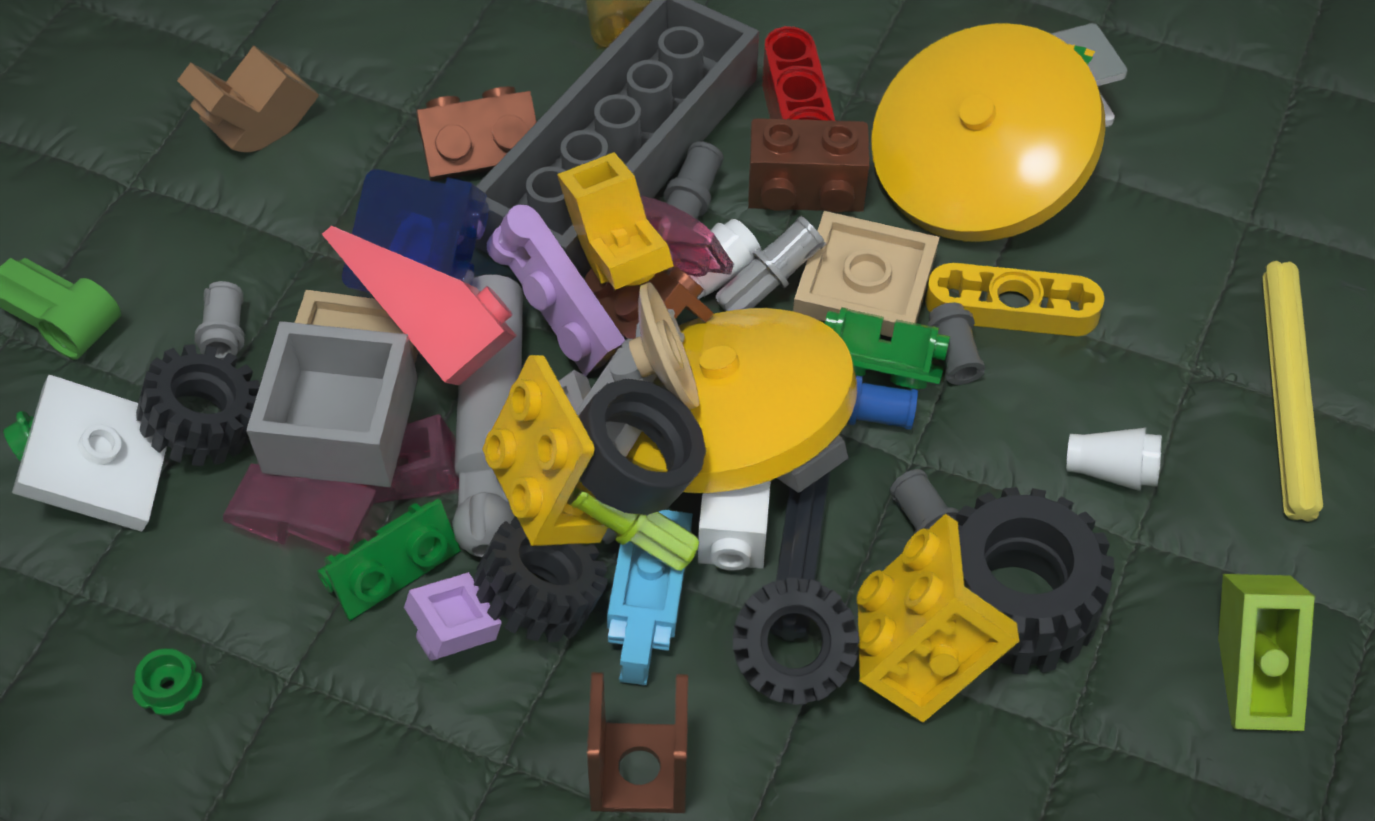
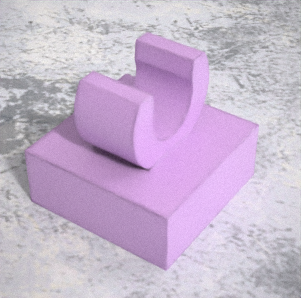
[404,572,502,661]

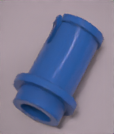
[848,376,918,430]

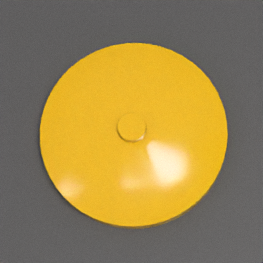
[871,23,1105,242]
[626,308,857,493]

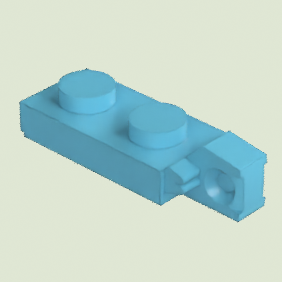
[607,510,693,686]

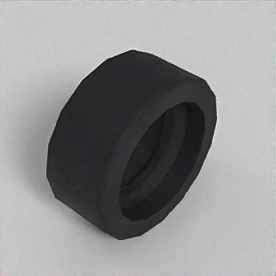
[578,379,706,515]

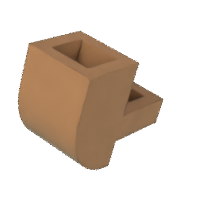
[177,46,319,152]

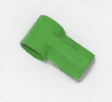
[0,258,121,360]

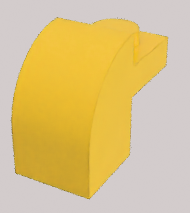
[557,152,674,290]

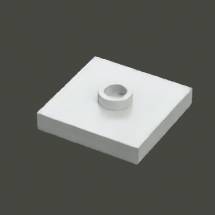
[12,375,167,532]

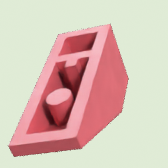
[322,226,517,386]

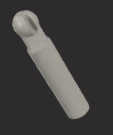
[452,275,523,557]

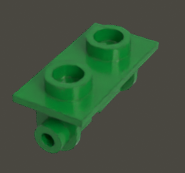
[824,307,950,389]
[316,499,461,621]

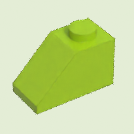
[1218,574,1315,731]

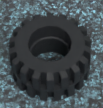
[955,487,1115,674]

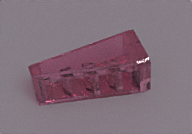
[323,414,459,509]

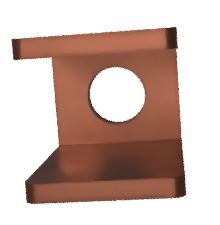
[587,672,688,813]

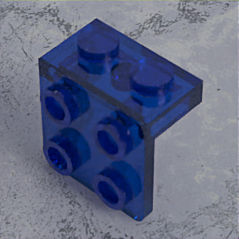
[342,169,489,293]

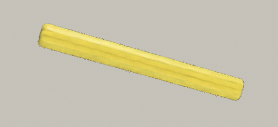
[1262,260,1323,522]

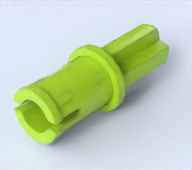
[568,480,699,571]

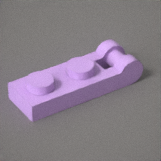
[487,204,625,376]

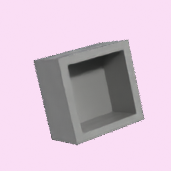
[246,321,418,487]

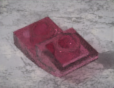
[640,195,734,277]
[223,464,376,555]

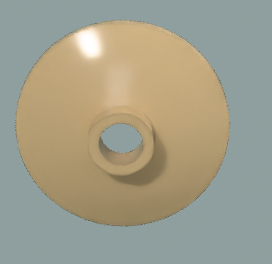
[629,282,699,410]

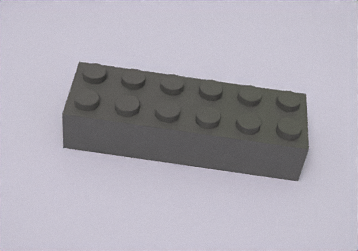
[466,0,759,278]

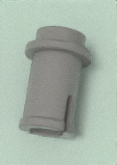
[195,281,245,360]

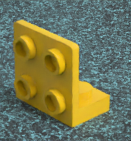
[482,355,608,546]
[857,514,1019,722]

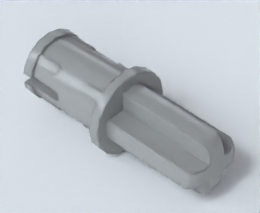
[716,216,826,311]

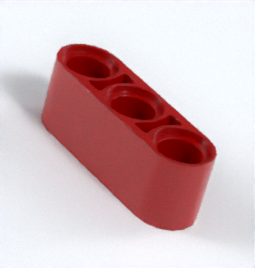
[762,26,835,121]

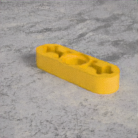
[925,263,1104,336]

